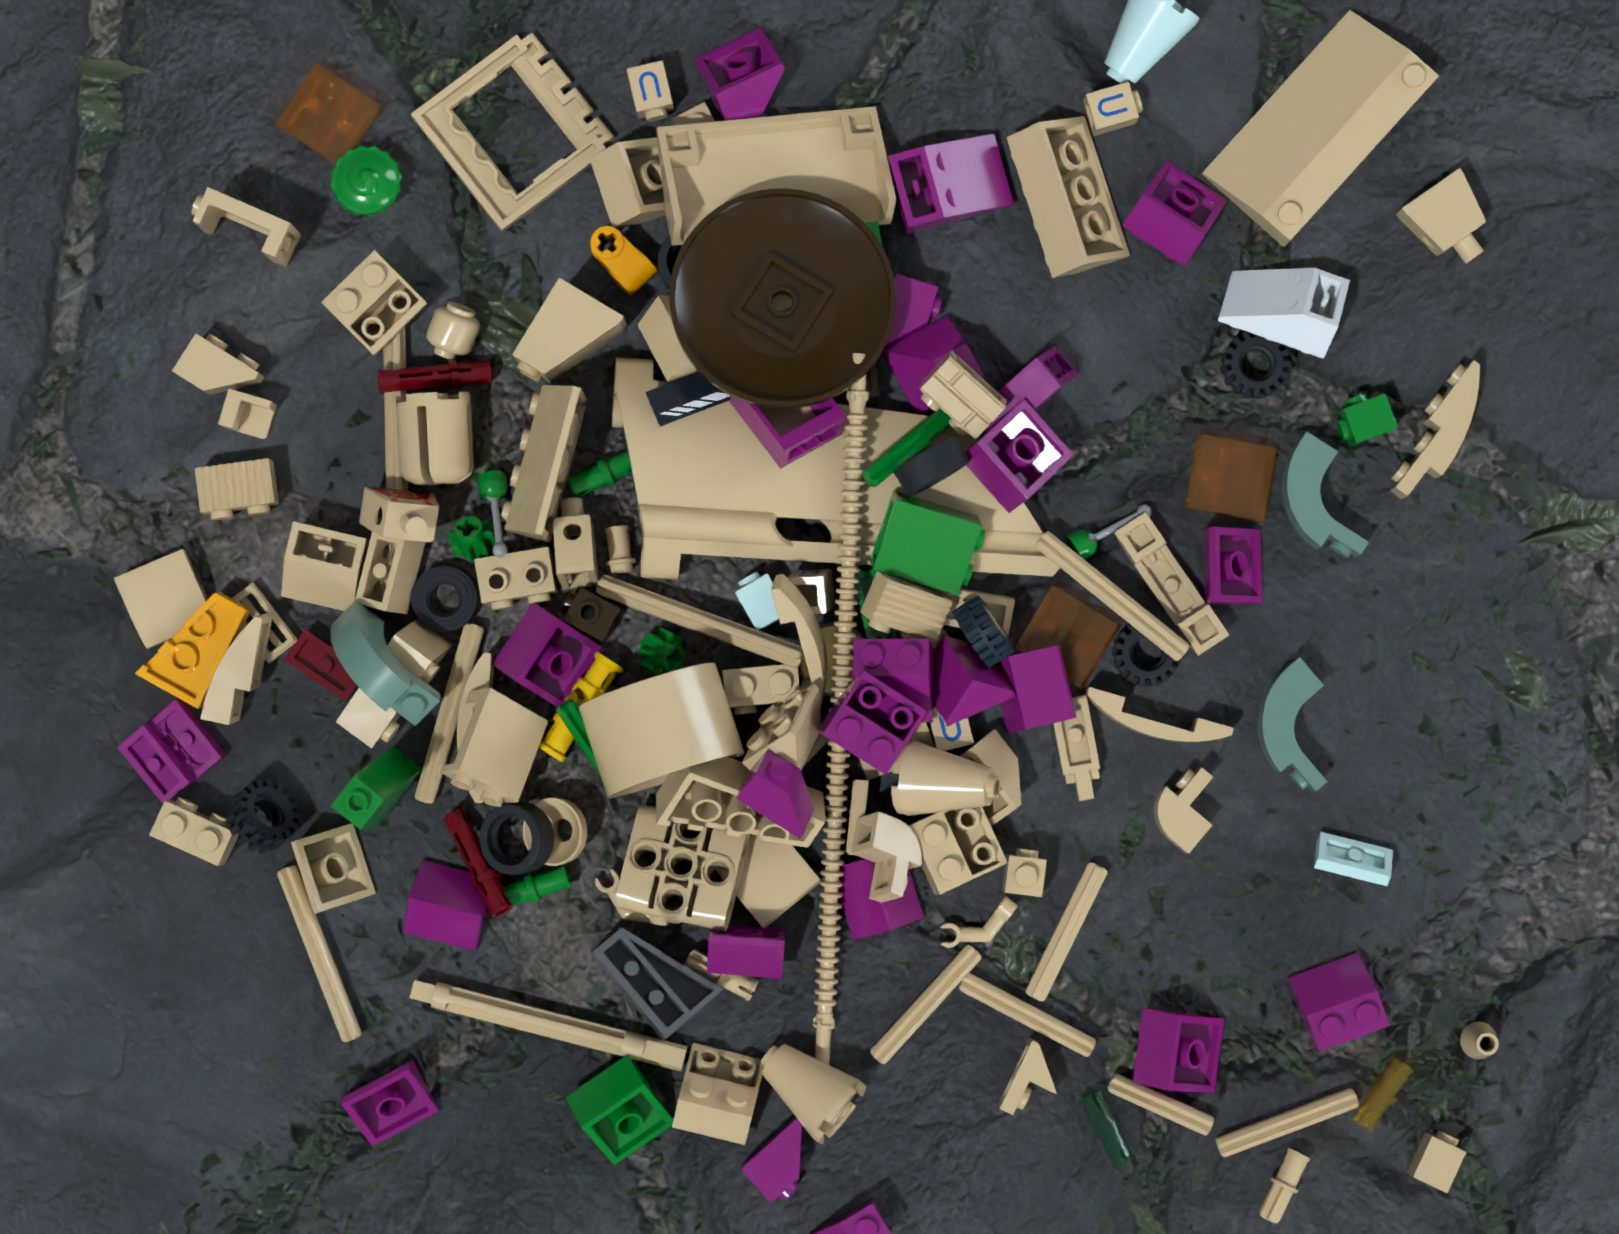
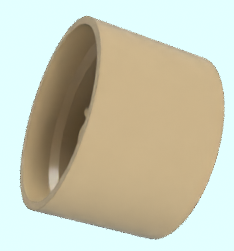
[579,662,745,798]

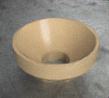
[523,797,587,866]

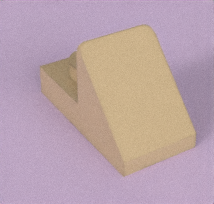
[998,1038,1057,1115]

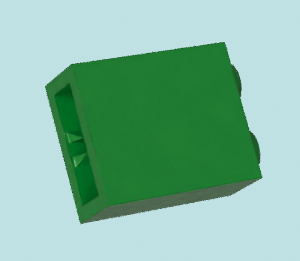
[870,491,985,595]

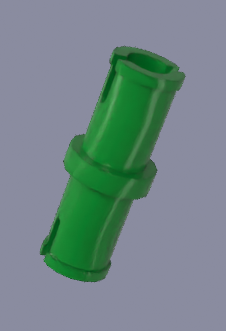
[567,450,632,498]
[503,865,572,906]

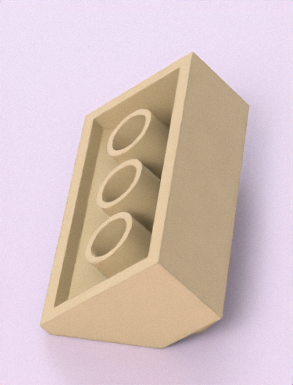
[1006,116,1130,278]

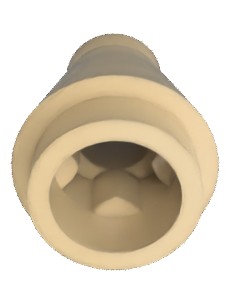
[1460,1022,1499,1059]

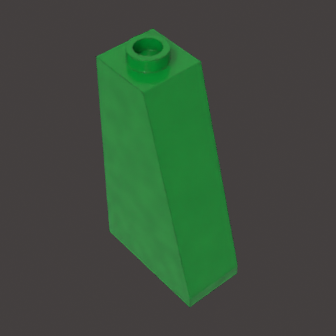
[330,746,423,830]

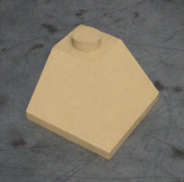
[959,729,1022,826]

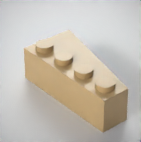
[656,757,825,848]

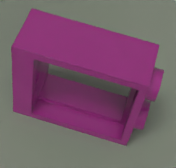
[729,396,846,469]

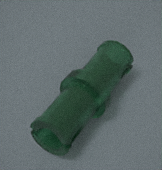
[1080,1089,1135,1168]

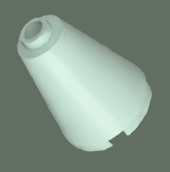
[1104,0,1200,84]

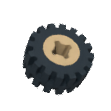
[952,595,1015,668]

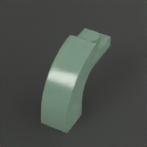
[1282,431,1369,558]
[331,600,440,726]
[1258,657,1328,791]

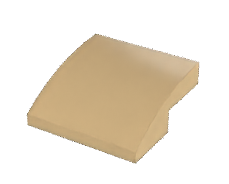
[114,549,208,649]
[716,834,821,929]

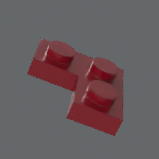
[284,629,389,702]

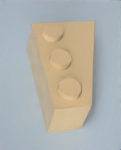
[336,619,453,748]

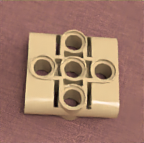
[615,804,751,932]

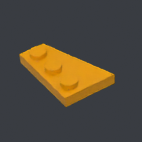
[135,592,252,709]

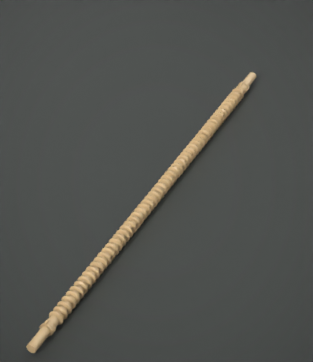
[813,353,869,1065]

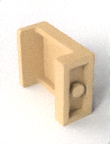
[191,187,301,268]
[440,688,548,807]

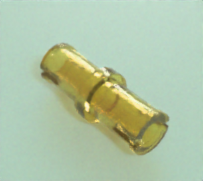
[1351,1057,1414,1133]

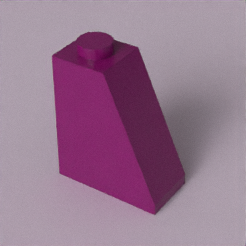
[982,346,1079,434]

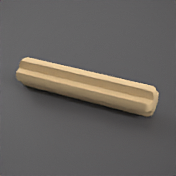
[1107,1073,1214,1135]

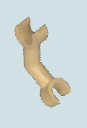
[595,868,670,926]
[940,896,1018,948]

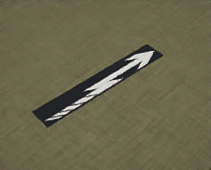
[645,372,730,427]

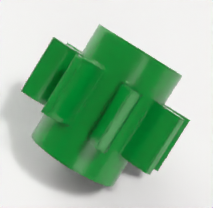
[448,515,495,562]
[639,628,685,675]

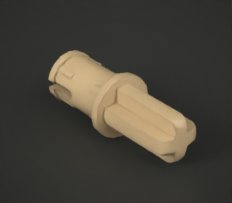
[685,949,759,1001]
[1259,1147,1311,1223]

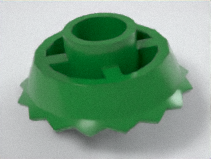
[330,145,402,217]

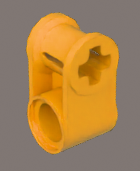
[590,226,658,296]

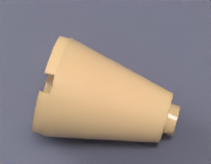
[891,741,1001,816]
[760,1044,867,1145]

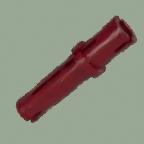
[377,359,492,394]
[443,809,513,918]

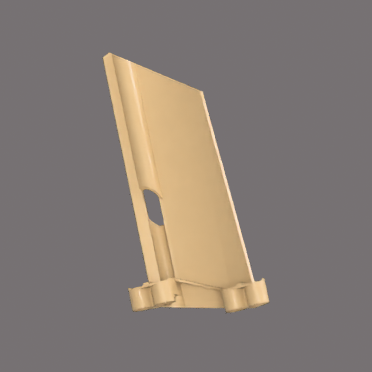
[612,357,1060,580]

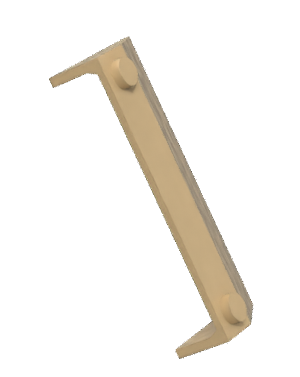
[1202,10,1439,247]
[656,106,896,246]

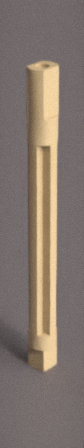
[409,980,688,1072]

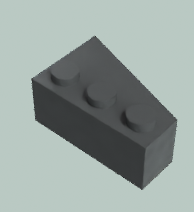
[590,927,723,1040]

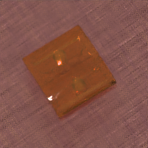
[275,63,382,165]
[1185,434,1276,522]
[1014,585,1120,690]

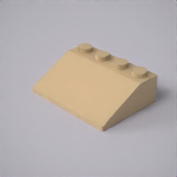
[501,385,588,543]

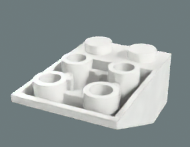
[1218,268,1350,359]

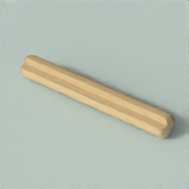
[1025,862,1107,1001]
[870,945,982,1064]
[959,973,1096,1057]
[1216,1088,1359,1157]

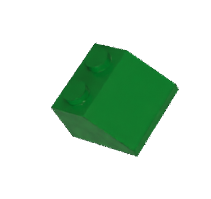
[565,1055,674,1165]

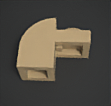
[1154,767,1213,854]
[851,812,922,903]

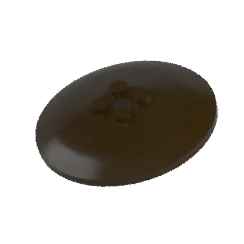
[669,188,896,409]

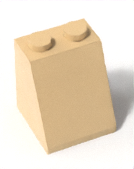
[512,278,627,383]

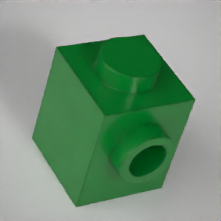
[1336,393,1398,447]

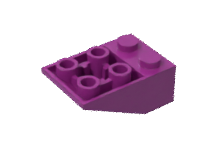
[888,134,1014,234]

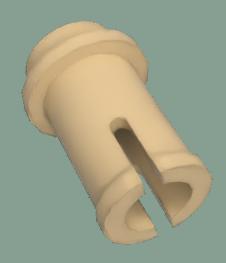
[605,525,636,573]

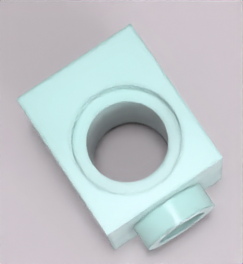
[735,572,779,631]

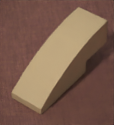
[200,613,273,725]

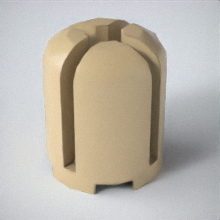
[395,392,474,485]

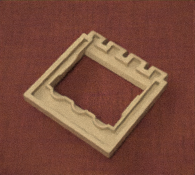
[411,33,615,233]

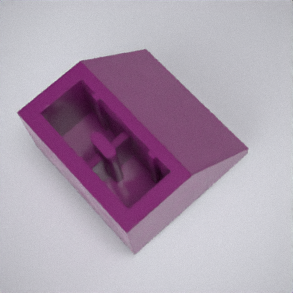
[818,670,927,775]

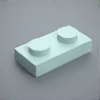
[1314,832,1393,886]

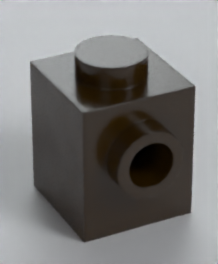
[561,588,622,643]

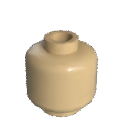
[426,302,480,360]

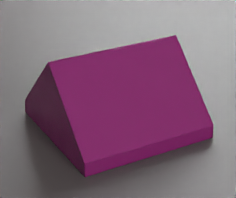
[1203,527,1263,605]
[933,635,1015,726]
[996,645,1077,734]
[838,858,924,940]
[404,860,487,951]
[707,924,786,979]
[339,1059,439,1146]

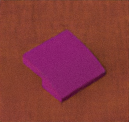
[117,698,227,804]

